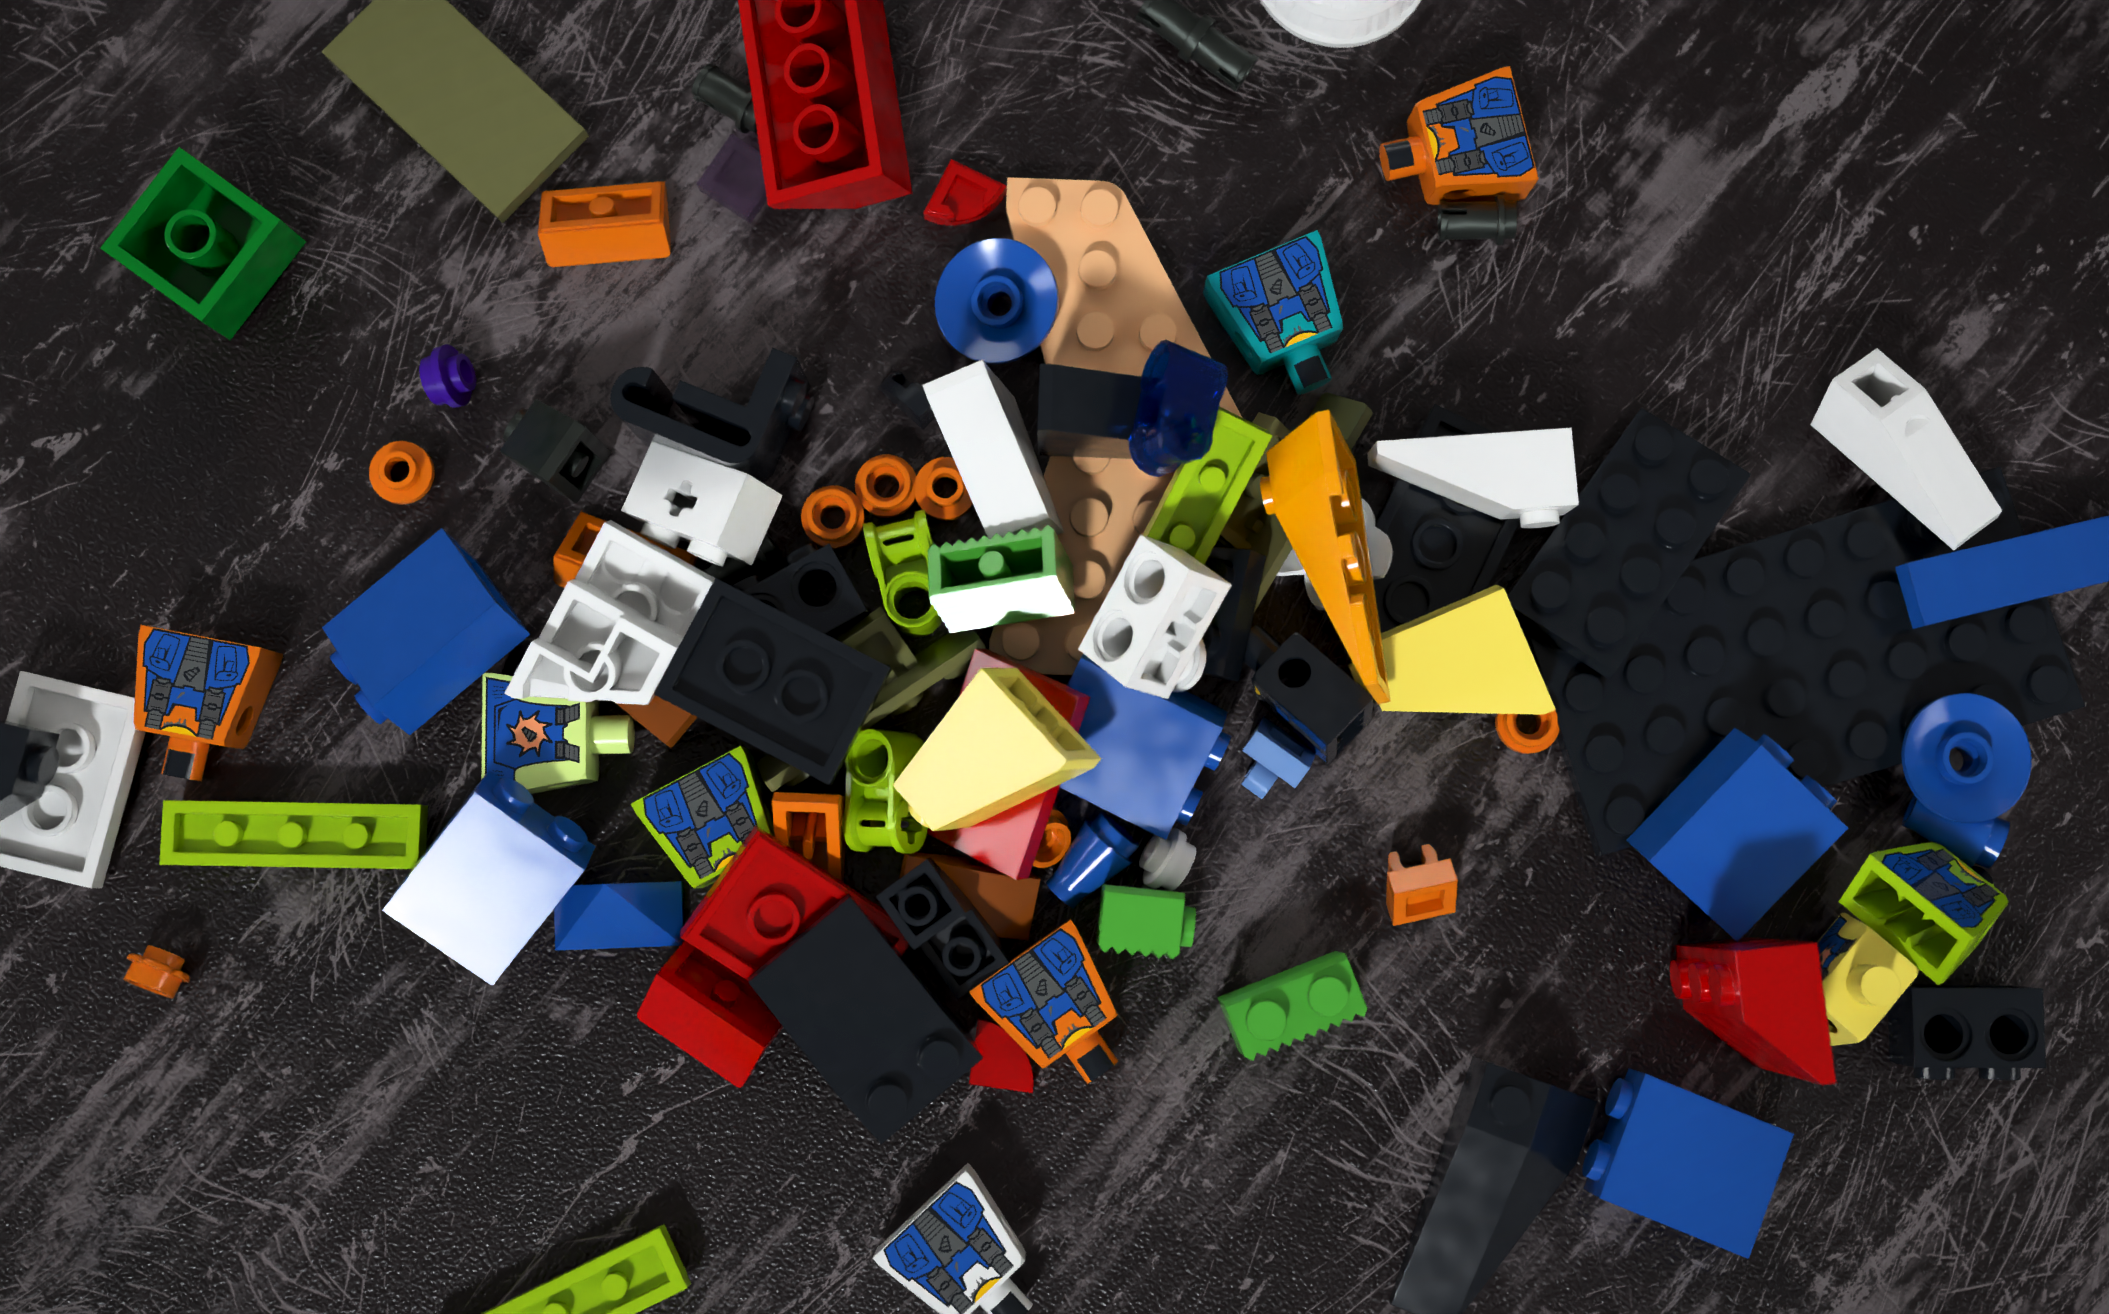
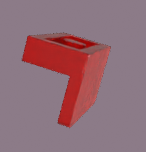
[637,941,783,1088]

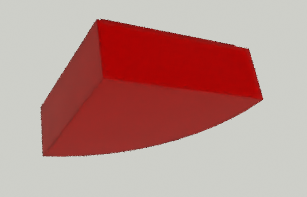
[923,159,1007,225]
[969,1018,1034,1093]

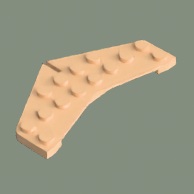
[989,177,1242,678]

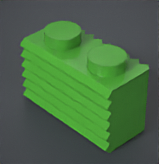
[928,525,1075,633]
[1096,884,1196,960]
[1217,951,1368,1061]

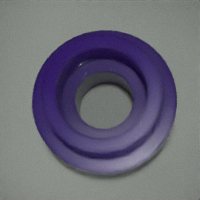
[419,344,476,408]

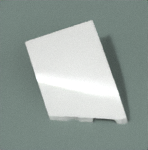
[504,520,715,705]

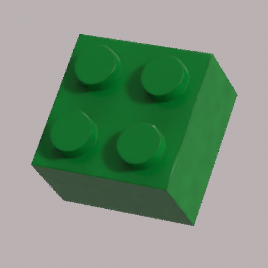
[100,147,306,340]

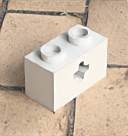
[621,442,783,567]

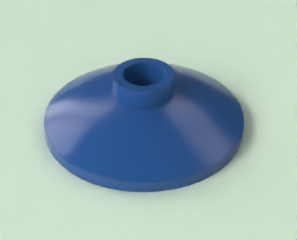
[935,238,1059,364]
[1901,693,2032,823]

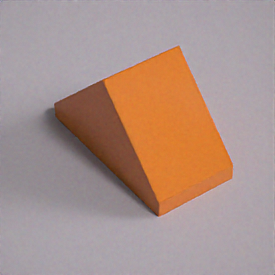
[772,792,846,883]

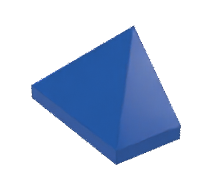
[554,881,685,951]

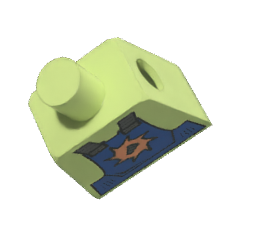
[481,673,635,794]

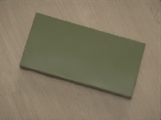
[321,0,589,223]

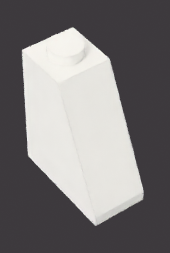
[923,360,1064,539]

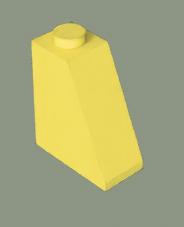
[1348,584,1556,715]
[893,668,1102,831]

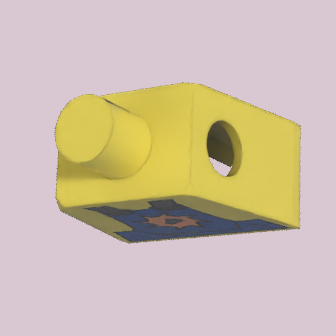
[1817,913,1919,1046]

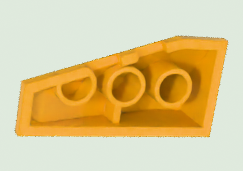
[1260,409,1391,704]

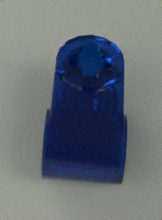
[1129,339,1228,477]

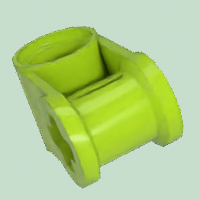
[863,509,942,638]
[842,729,928,854]

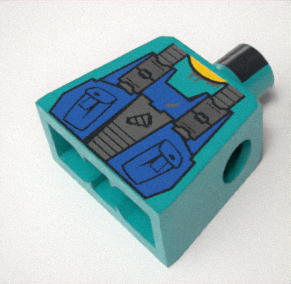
[1203,230,1343,395]

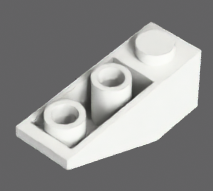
[1810,348,2002,550]

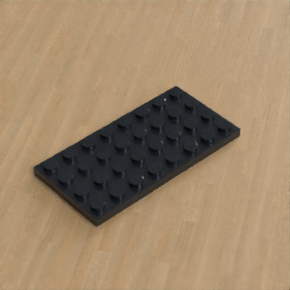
[1519,467,2085,856]

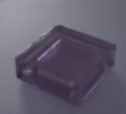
[697,134,767,224]

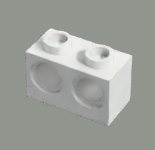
[1078,534,1232,699]

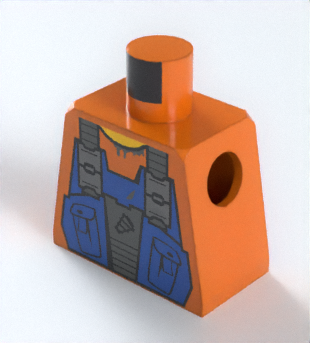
[1380,66,1539,205]
[133,625,283,781]
[969,918,1118,1084]

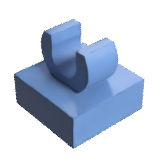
[1241,717,1316,799]

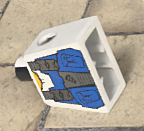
[872,1163,1033,1314]

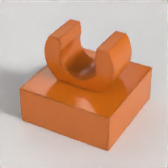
[1386,844,1458,926]

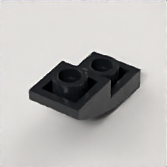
[876,857,1014,999]

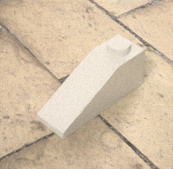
[1367,428,1579,528]

